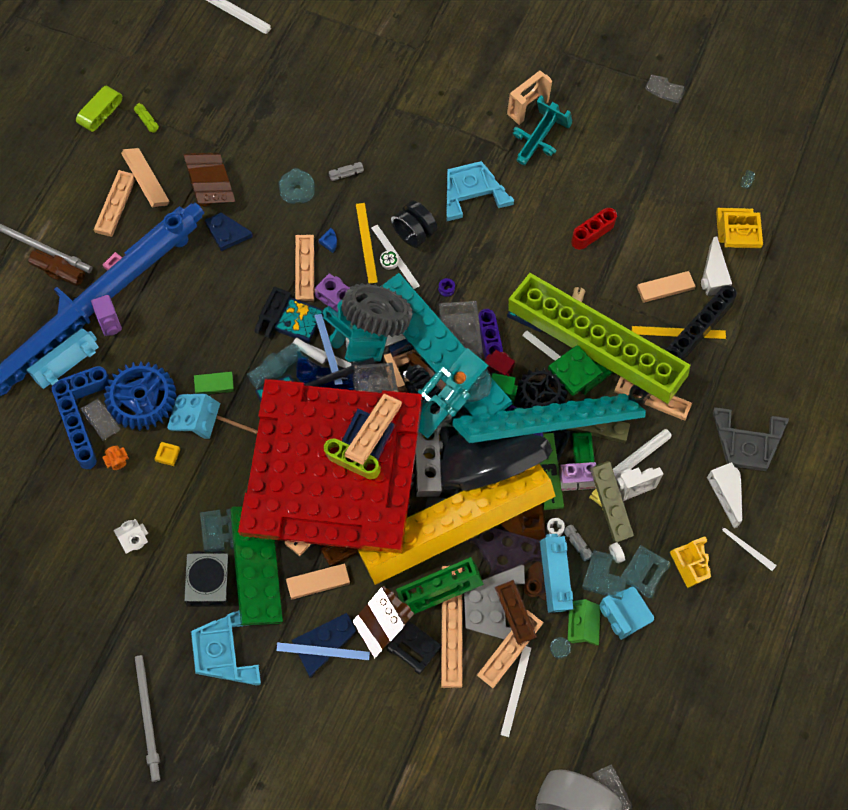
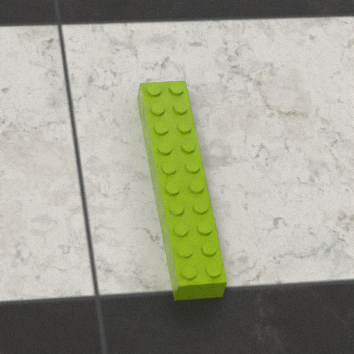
[509,273,691,404]

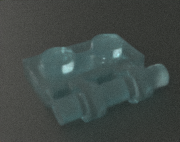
[200,509,234,553]

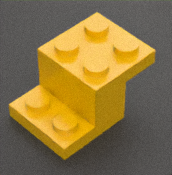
[716,208,763,248]

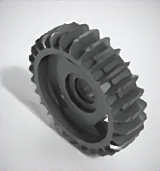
[342,283,413,337]

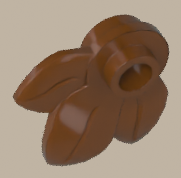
[523,562,547,601]

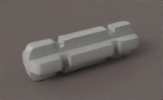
[329,162,364,181]
[564,525,593,561]

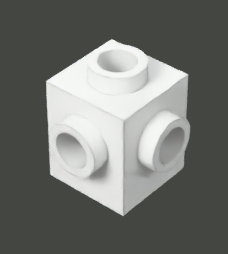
[114,519,148,554]

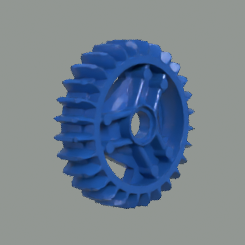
[104,361,177,431]

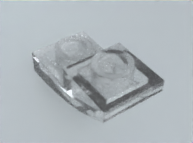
[646,75,685,103]
[81,399,120,441]
[593,765,633,810]

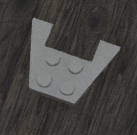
[464,565,528,646]

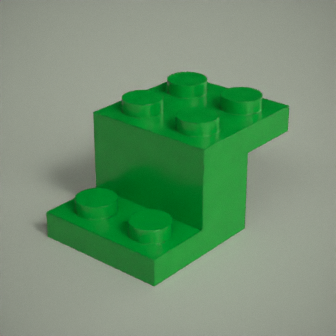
[548,345,613,396]

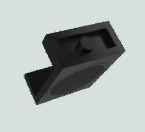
[185,551,230,607]

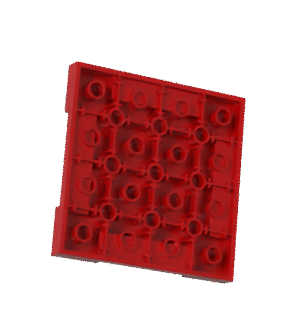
[238,379,423,554]

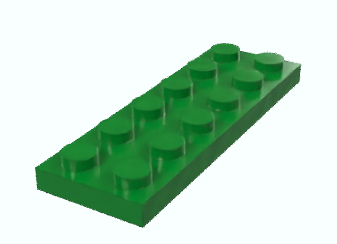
[230,507,283,625]

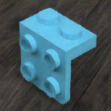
[167,394,220,439]
[599,587,654,640]

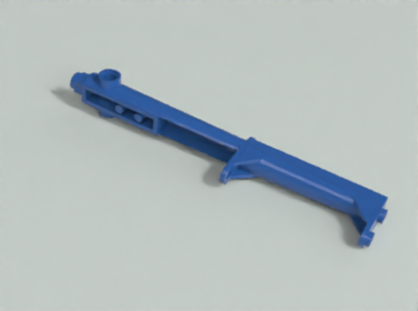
[0,203,204,396]

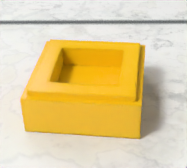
[155,442,180,466]

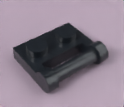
[387,621,442,675]

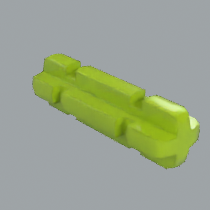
[134,103,159,133]

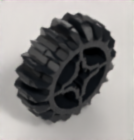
[402,364,440,413]
[516,367,568,409]

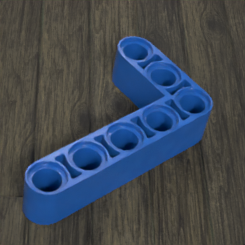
[52,366,110,469]

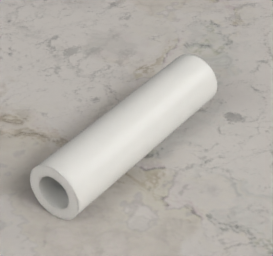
[292,338,328,365]

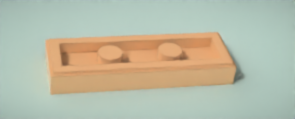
[637,271,696,303]
[286,563,350,600]

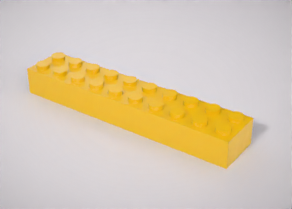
[357,464,556,585]

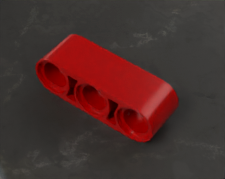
[571,208,617,250]

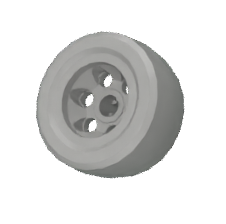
[535,769,623,810]

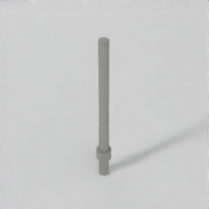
[0,224,93,273]
[135,655,160,782]

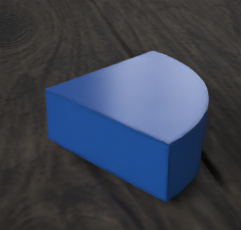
[319,228,337,253]

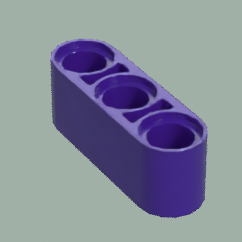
[477,309,503,359]

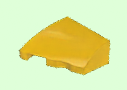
[670,537,711,588]

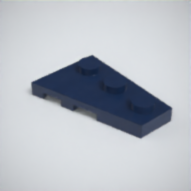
[292,613,356,678]

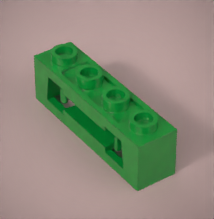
[396,557,484,615]

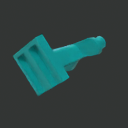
[513,95,572,166]
[323,300,388,362]

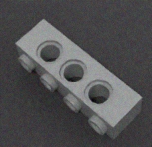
[414,424,444,497]

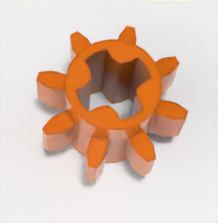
[102,446,129,470]

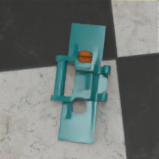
[418,348,489,439]

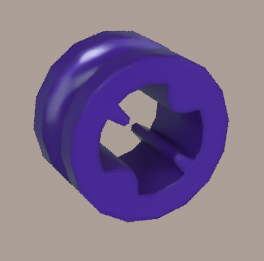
[438,278,455,297]

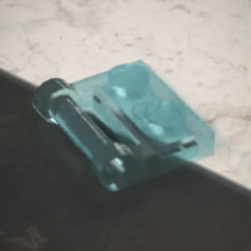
[620,545,671,598]

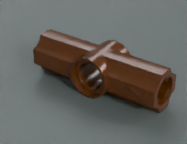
[28,249,85,286]

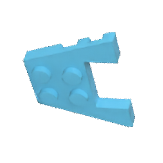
[446,161,514,221]
[191,611,261,685]

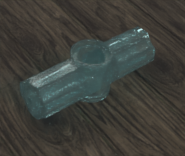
[247,343,303,388]

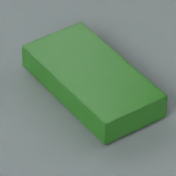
[194,372,234,394]

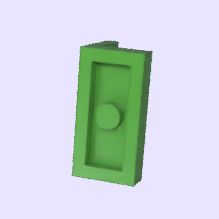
[568,599,600,646]

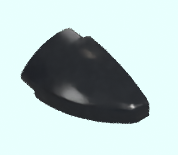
[441,434,553,491]

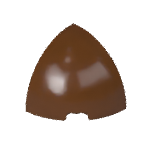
[501,503,546,540]

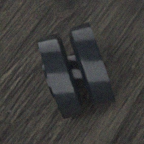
[391,200,437,248]

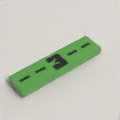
[539,433,564,510]

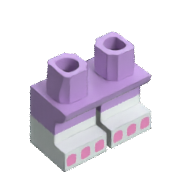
[559,462,596,491]

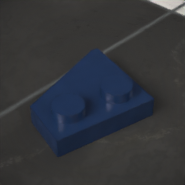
[205,213,253,251]

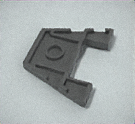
[713,407,789,471]

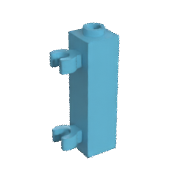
[27,328,99,389]
[540,534,573,613]

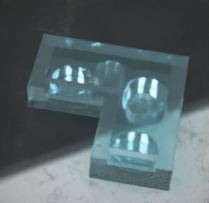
[582,550,627,600]

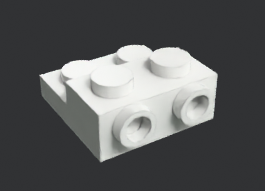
[616,467,663,501]

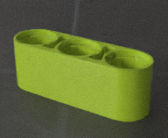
[76,86,122,132]
[324,439,380,479]

